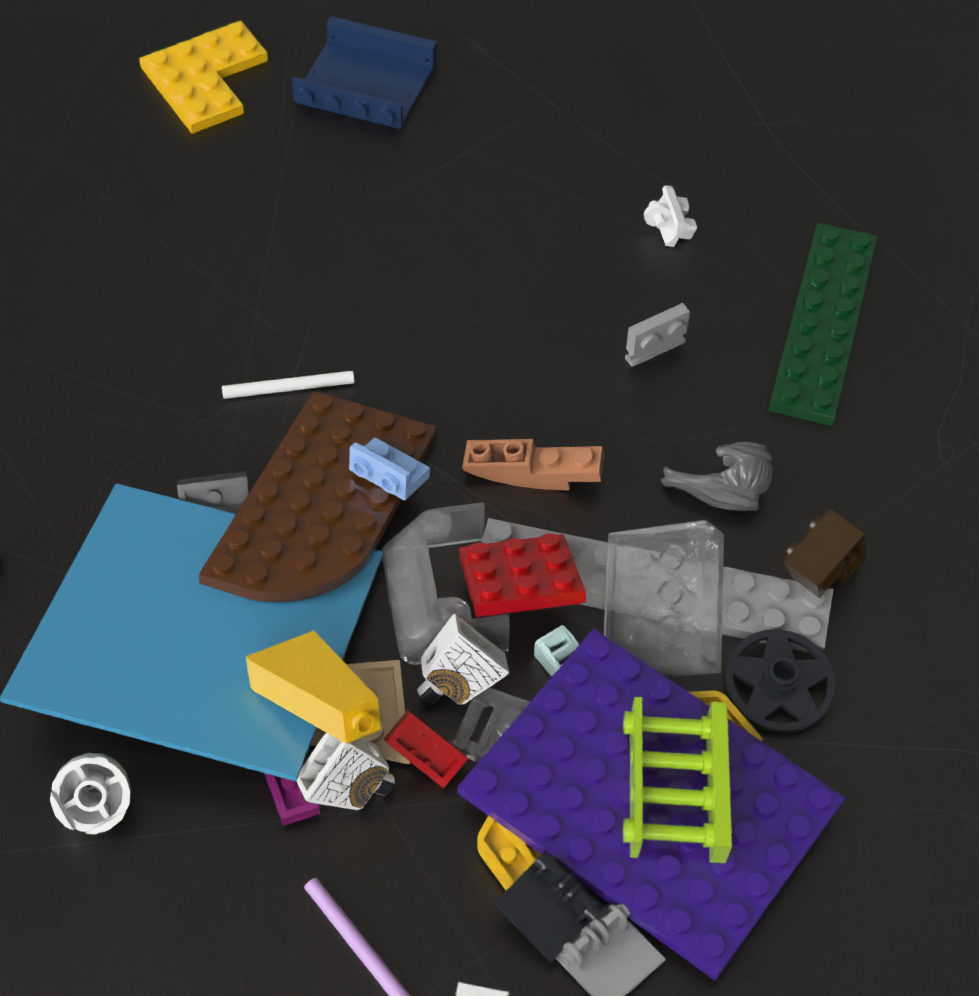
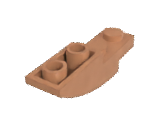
[462,439,604,490]

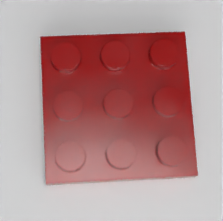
[459,533,586,617]

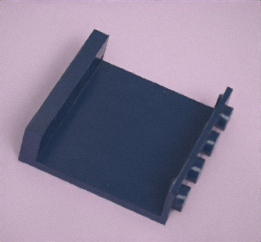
[292,16,437,129]

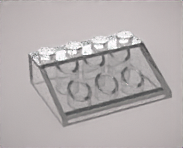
[604,520,724,676]

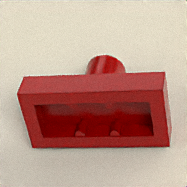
[384,709,468,788]

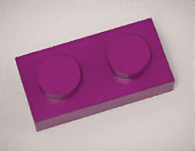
[264,766,320,826]

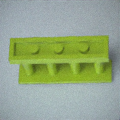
[623,697,732,863]

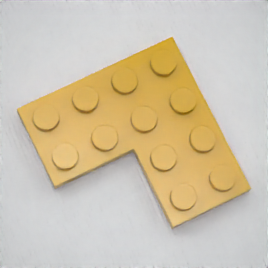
[139,21,268,134]

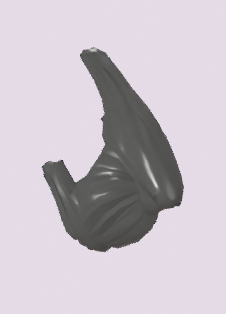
[660,442,773,511]

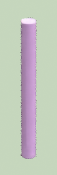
[304,878,410,996]

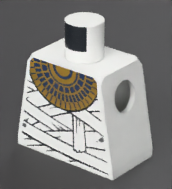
[417,614,509,705]
[297,733,394,810]

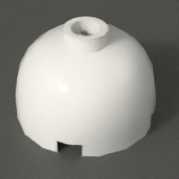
[50,753,131,834]

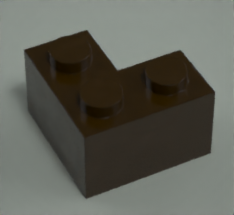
[784,509,867,599]

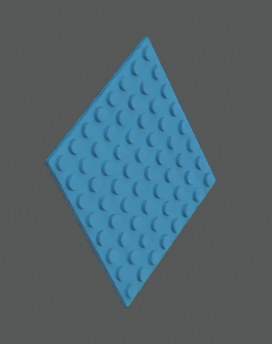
[0,483,383,782]

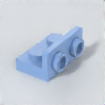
[349,437,430,501]

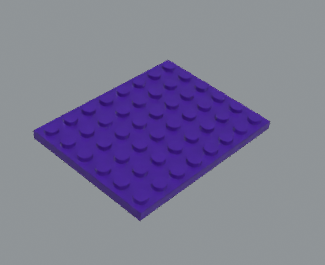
[457,628,845,981]

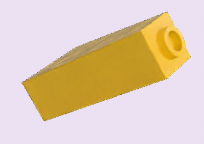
[246,630,381,744]

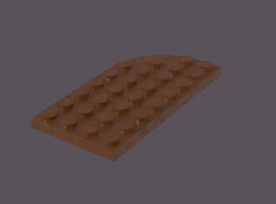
[199,391,437,602]

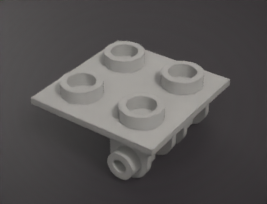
[556,903,666,996]

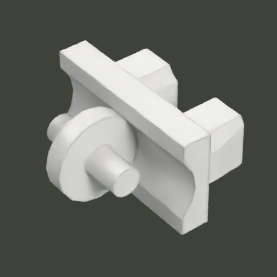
[643,186,697,247]

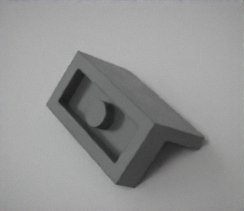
[177,471,249,513]

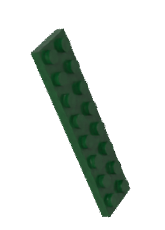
[768,223,877,426]

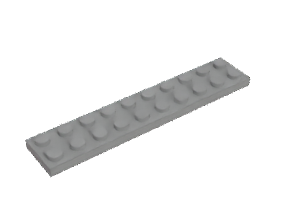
[481,518,833,652]

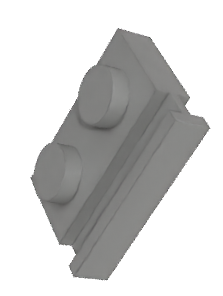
[625,303,690,367]

